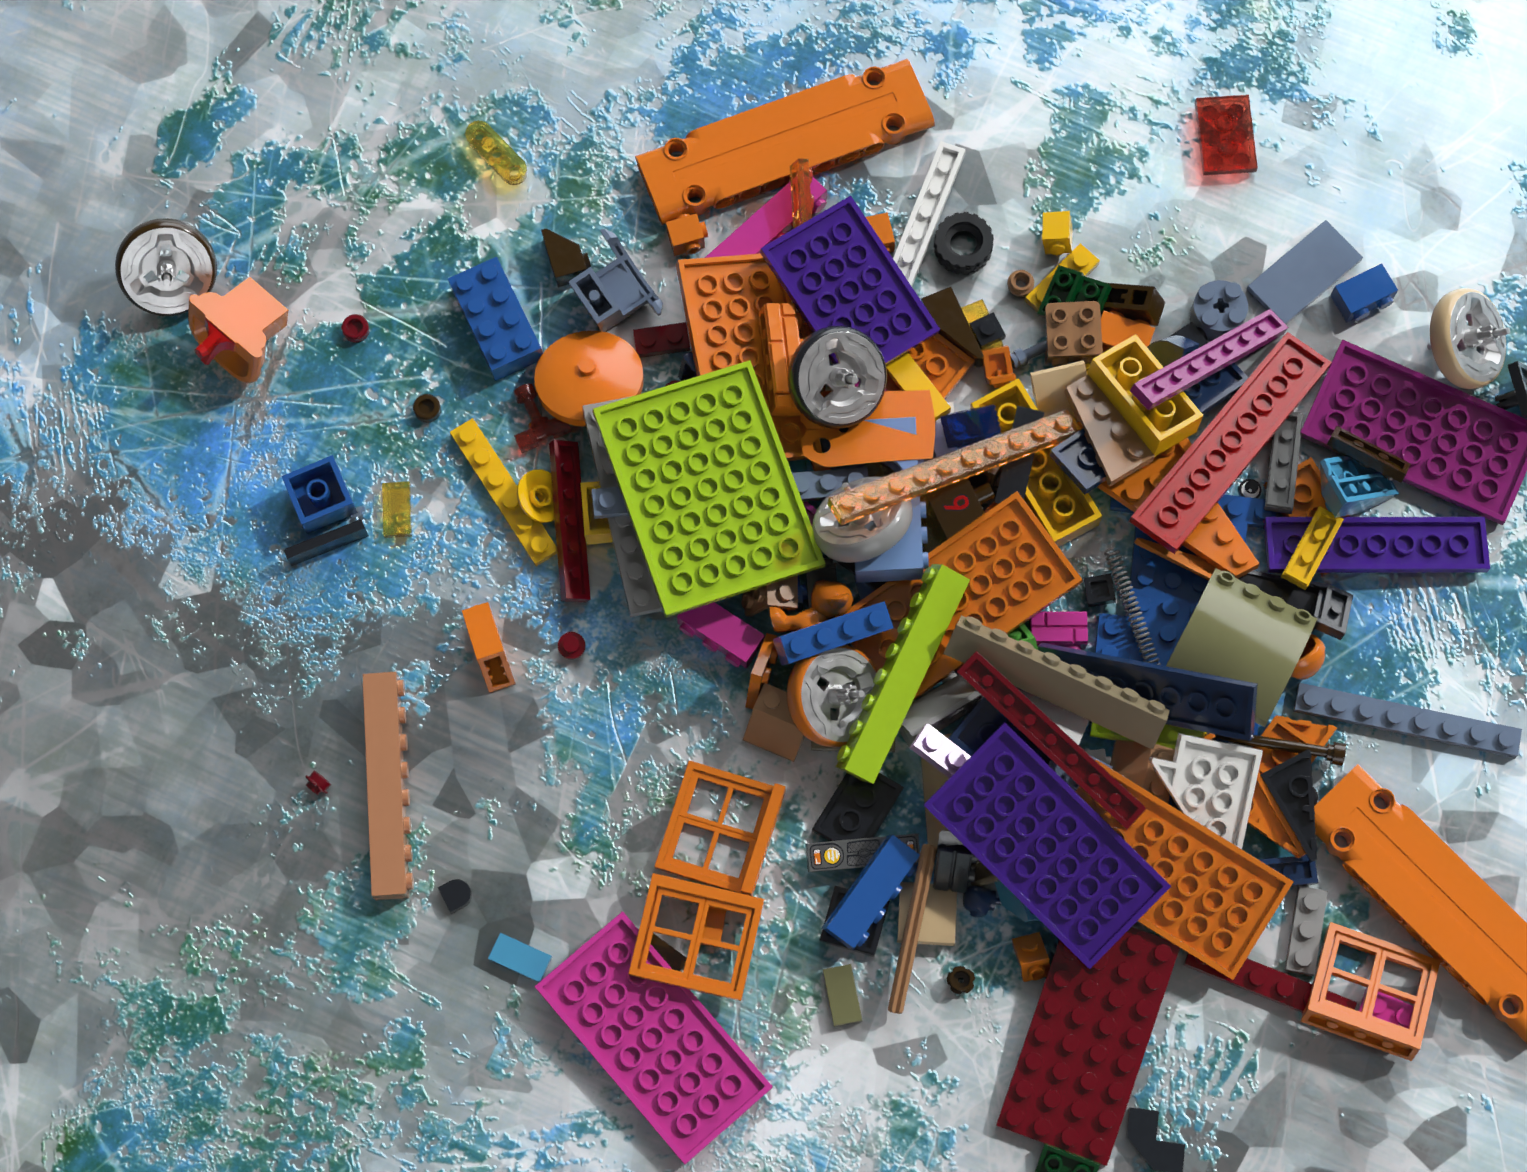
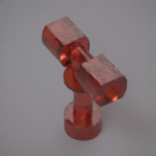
[513,383,572,454]

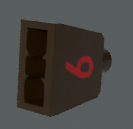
[924,478,995,539]

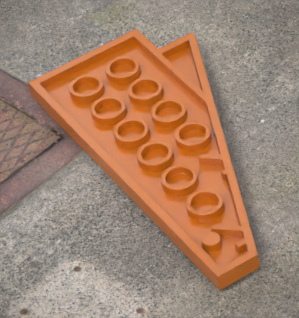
[1071,422,1259,579]

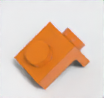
[981,345,1016,388]
[1012,932,1050,982]

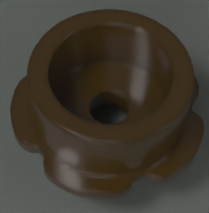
[947,966,975,994]

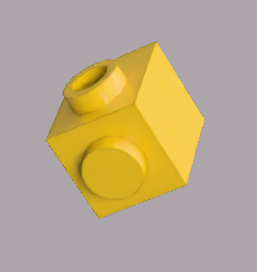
[1042,211,1073,255]

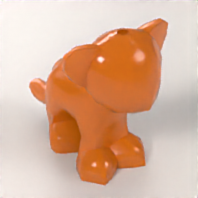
[769,580,854,663]

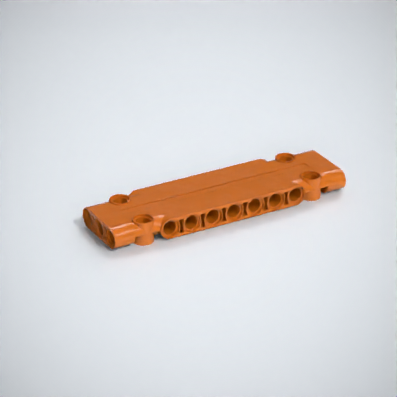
[635,59,935,225]
[1314,764,1527,1044]

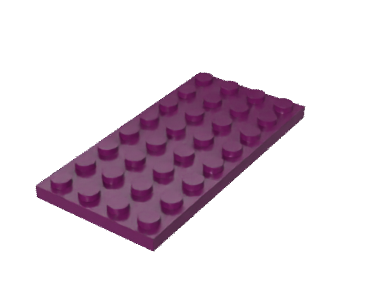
[1300,339,1527,525]

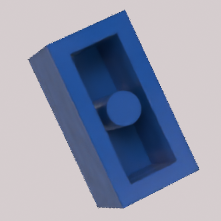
[1330,263,1398,323]

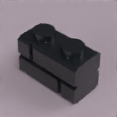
[933,830,977,893]

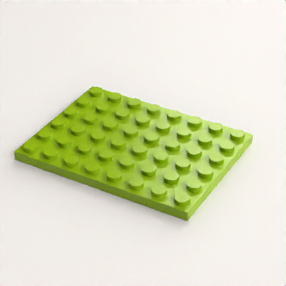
[592,360,825,618]

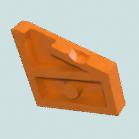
[745,633,778,709]

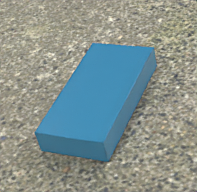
[488,933,553,983]

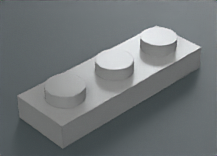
[1284,886,1328,977]

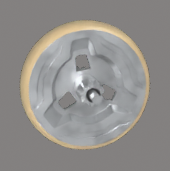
[1427,288,1510,389]

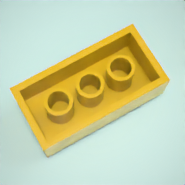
[1087,334,1204,456]

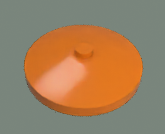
[534,331,644,427]

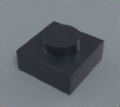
[969,312,1006,349]
[1084,573,1116,607]

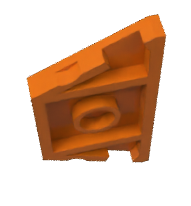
[1252,715,1337,775]

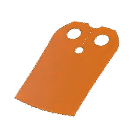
[801,390,935,467]

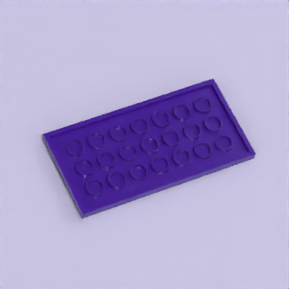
[923,722,1171,969]

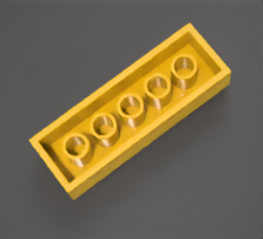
[969,378,1102,547]

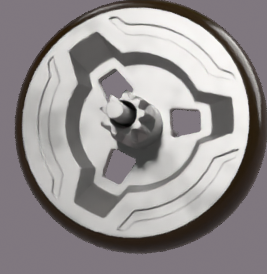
[115,218,217,316]

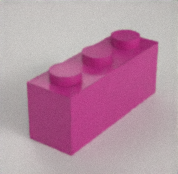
[677,602,765,669]

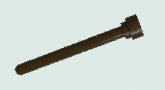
[1208,733,1346,766]

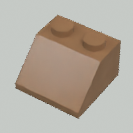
[743,683,805,762]
[1110,740,1175,804]

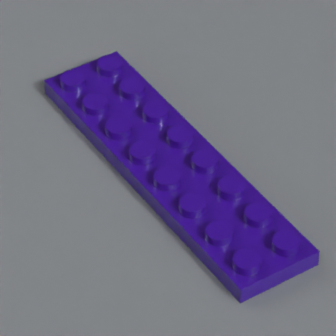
[1264,517,1490,573]

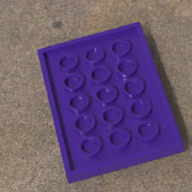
[759,195,940,381]

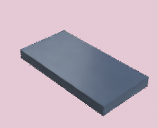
[1247,220,1363,325]

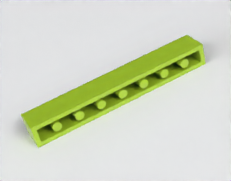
[835,564,970,784]

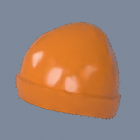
[1291,634,1325,680]

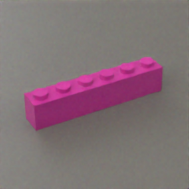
[705,169,827,258]

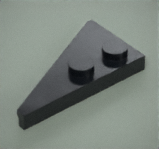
[1261,749,1317,863]

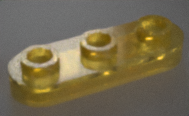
[465,121,528,185]

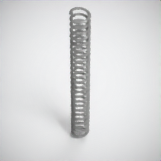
[1104,546,1161,665]

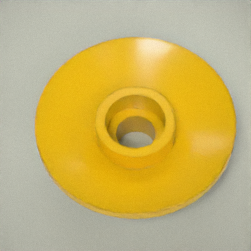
[517,469,555,523]

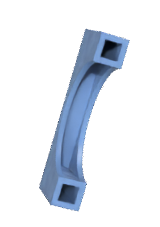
[855,417,929,583]

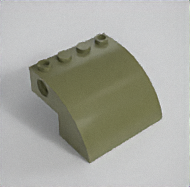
[1166,568,1317,727]

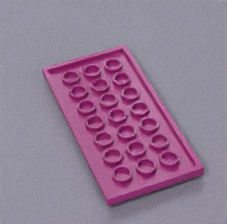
[534,911,773,1165]

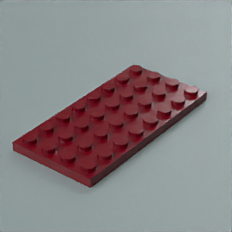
[996,927,1180,1166]

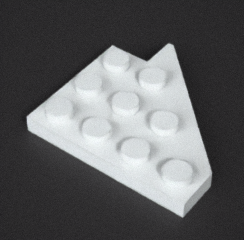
[1149,733,1263,849]

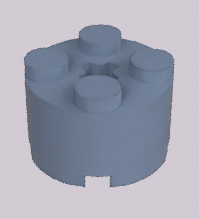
[1189,280,1248,342]

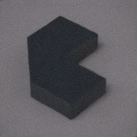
[1126,1107,1185,1172]

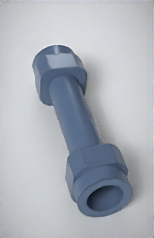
[1010,339,1047,369]

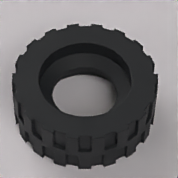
[934,212,994,275]

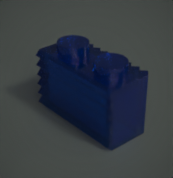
[940,404,1002,452]

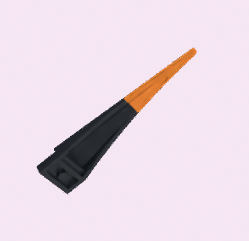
[1134,538,1353,640]

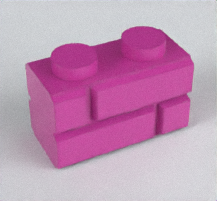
[1029,611,1088,650]

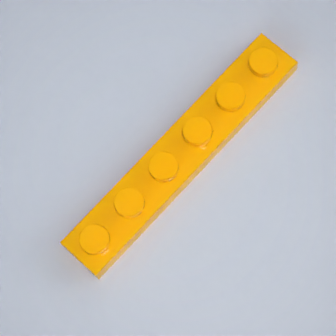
[450,418,557,567]

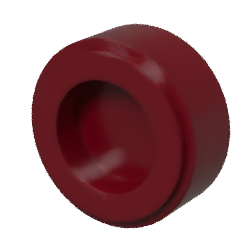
[342,314,370,343]

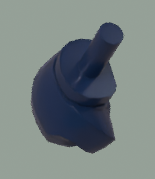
[963,885,1002,918]

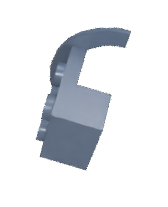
[569,229,663,332]

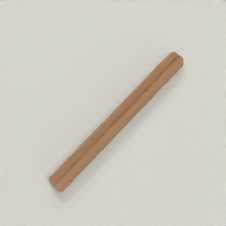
[888,844,937,1014]

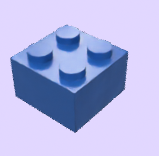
[281,455,358,534]

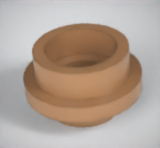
[1007,270,1034,296]

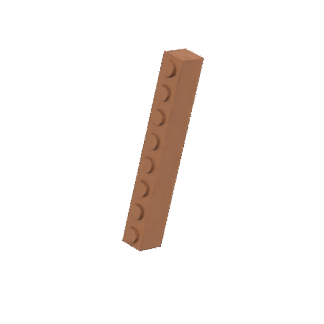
[363,671,414,901]

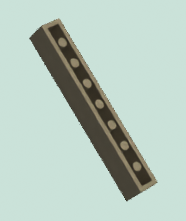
[944,615,1170,749]

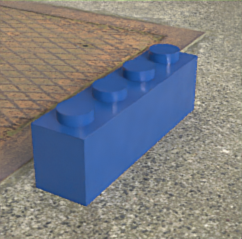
[773,601,894,665]
[822,835,920,949]

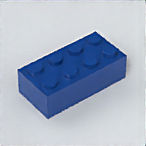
[448,257,543,381]

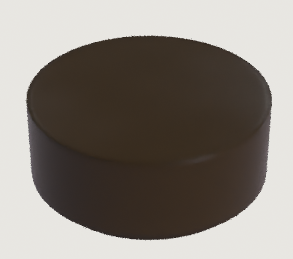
[413,394,441,423]

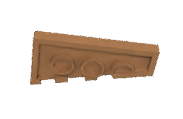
[1064,375,1155,487]

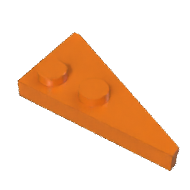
[1247,771,1305,859]

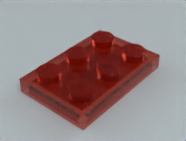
[1195,95,1258,176]

